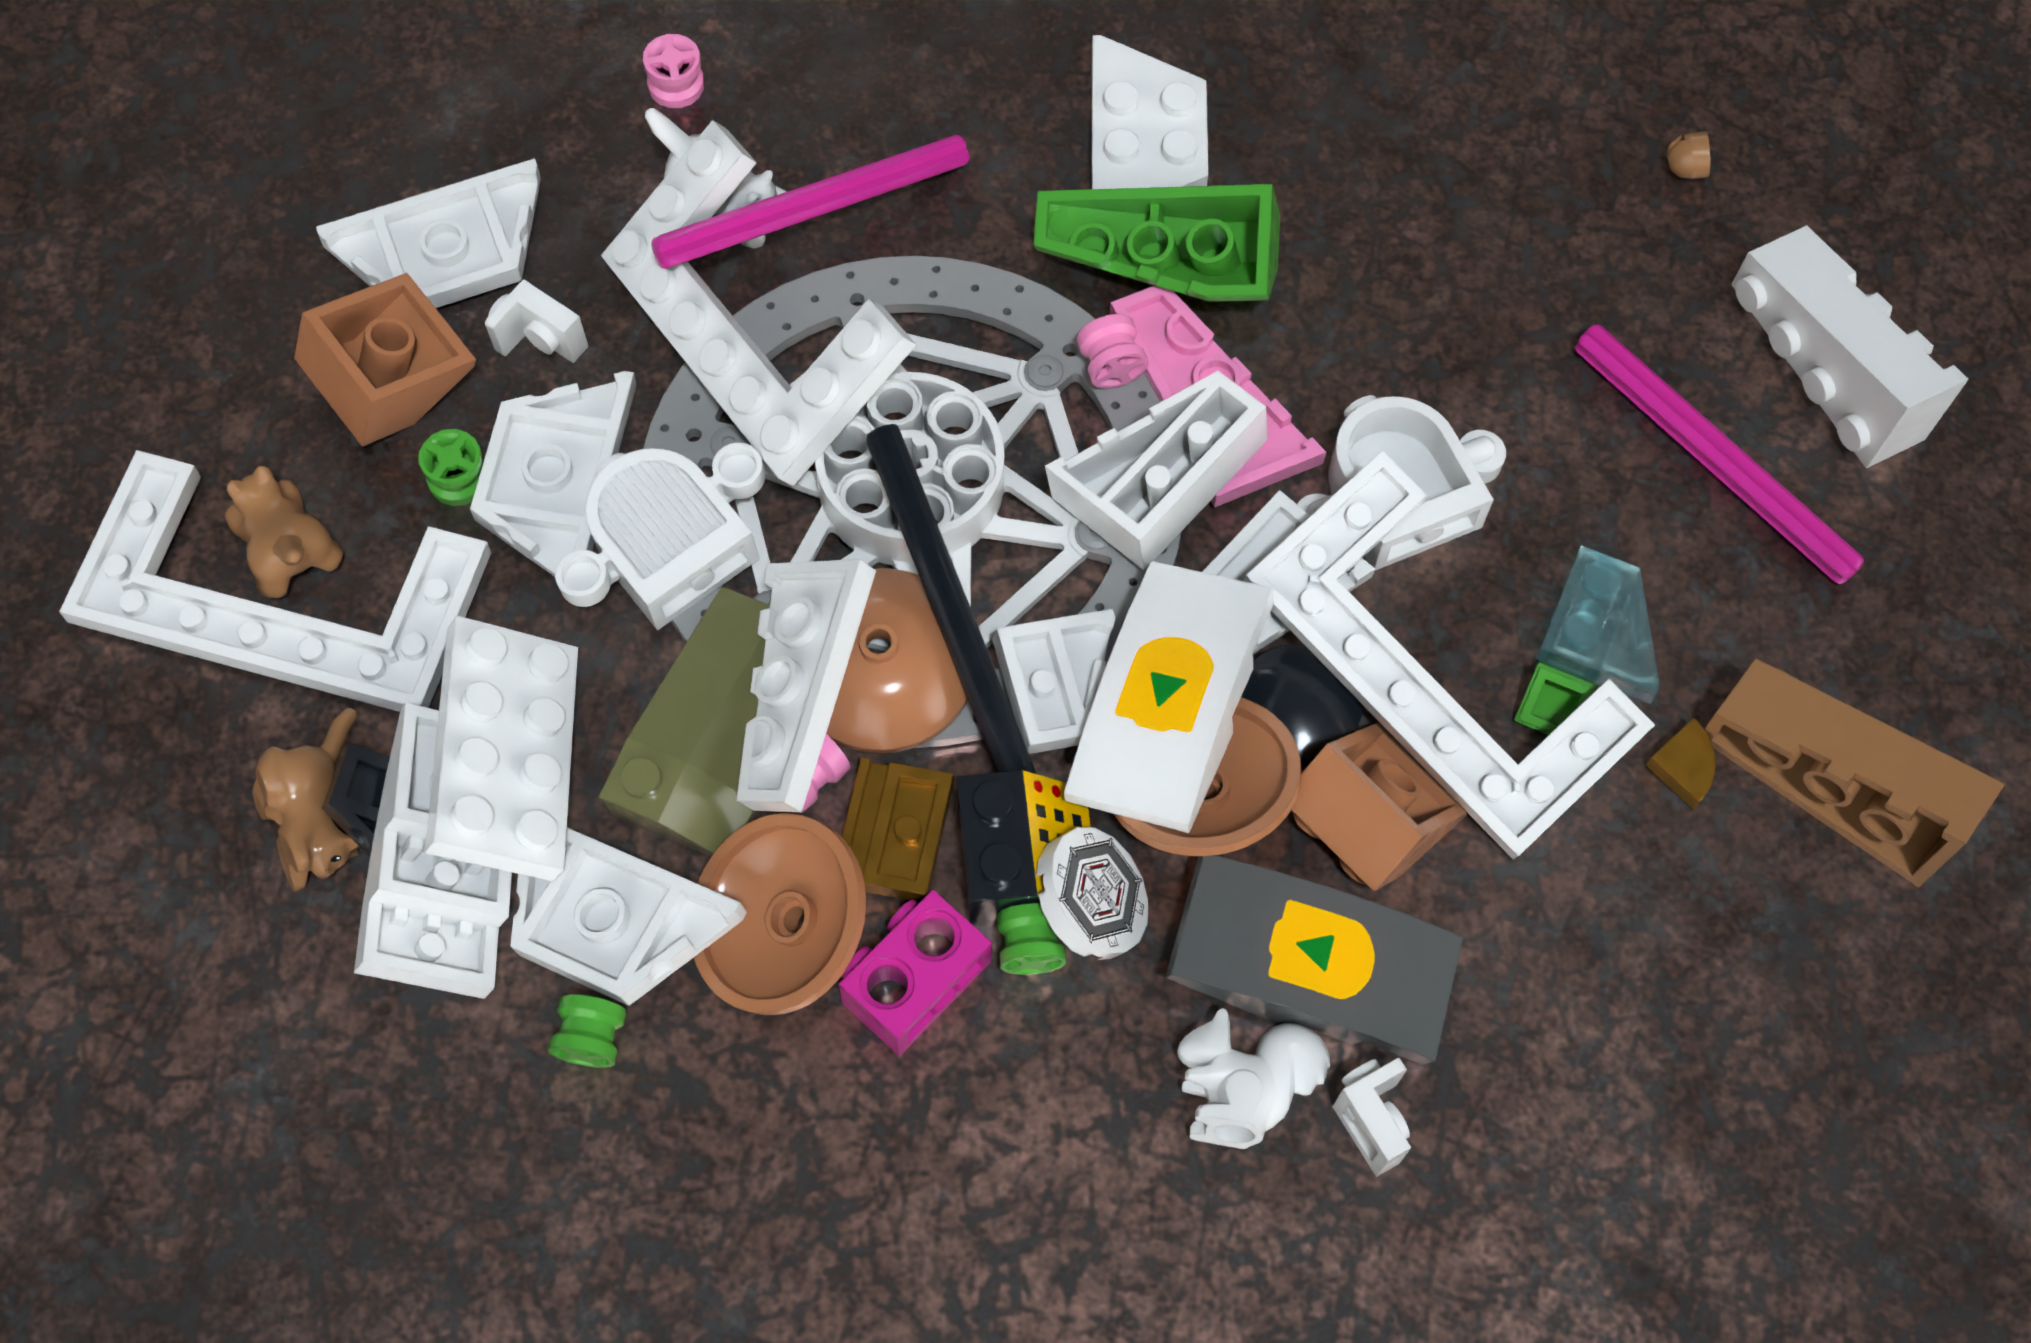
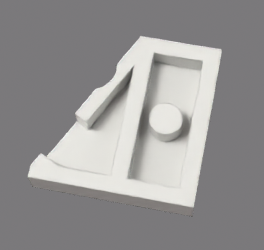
[992,609,1115,754]

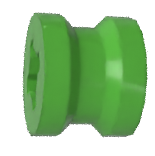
[419,429,484,506]
[996,903,1066,975]
[548,994,627,1068]

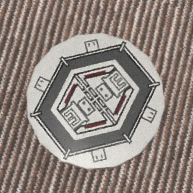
[1037,827,1148,960]

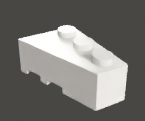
[1045,371,1268,571]

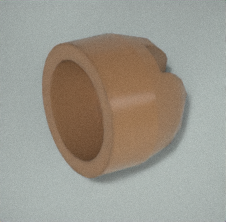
[1666,131,1710,179]

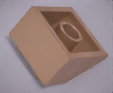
[294,273,476,447]
[1291,722,1468,891]

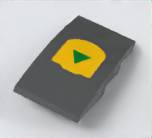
[1165,855,1463,1065]

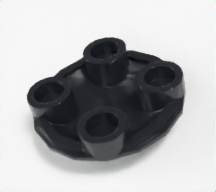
[1241,645,1362,765]

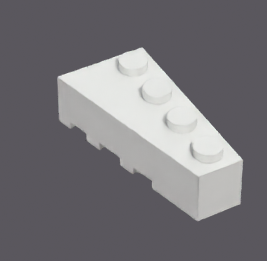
[1731,225,1968,468]

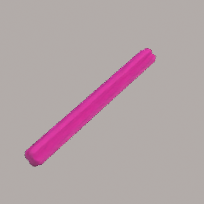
[651,135,970,269]
[1575,324,1864,584]

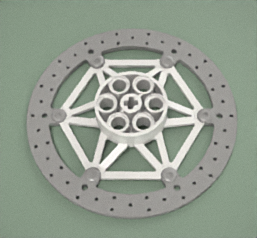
[643,256,1182,748]

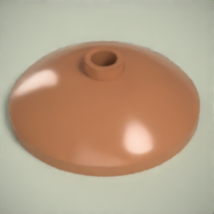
[826,568,968,754]
[1114,698,1301,856]
[694,813,866,1015]

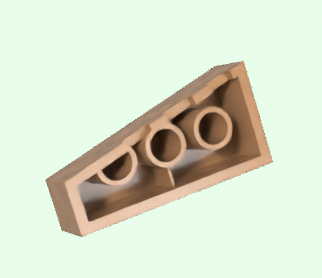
[1704,658,2005,888]

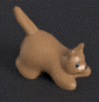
[225,466,343,599]
[252,708,360,892]

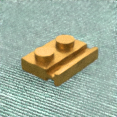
[842,757,954,902]

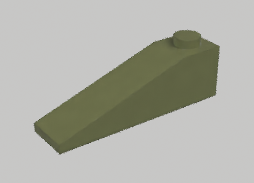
[599,586,770,857]

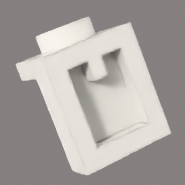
[485,279,589,363]
[1332,1058,1411,1177]

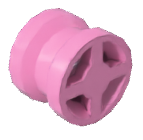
[643,34,704,108]
[1076,314,1149,389]

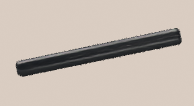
[866,424,1036,774]

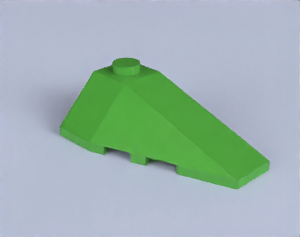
[1034,184,1280,301]

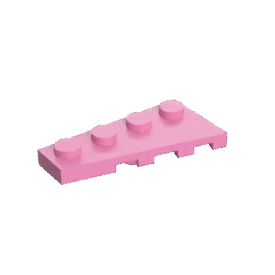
[1109,285,1326,508]

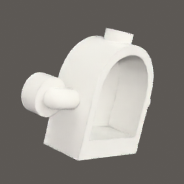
[1297,395,1506,571]
[555,443,765,631]

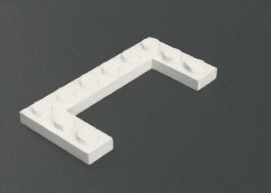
[601,120,916,486]
[59,450,491,712]
[1244,450,1655,859]

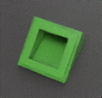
[1514,659,1599,735]

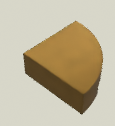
[1646,718,1716,810]

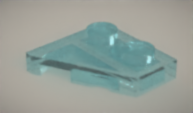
[1536,545,1660,704]

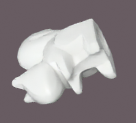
[1177,1008,1330,1149]

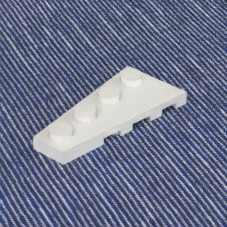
[736,559,876,813]

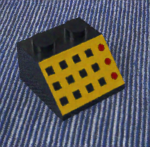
[957,770,1091,927]

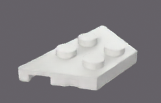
[1091,35,1208,189]
[316,158,541,308]
[470,371,637,577]
[510,828,747,1006]

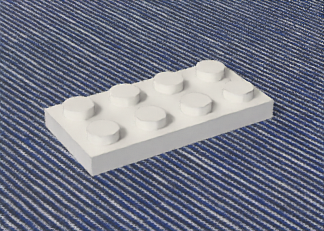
[425,615,578,881]

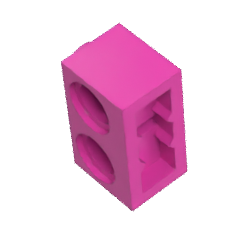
[839,890,992,1057]

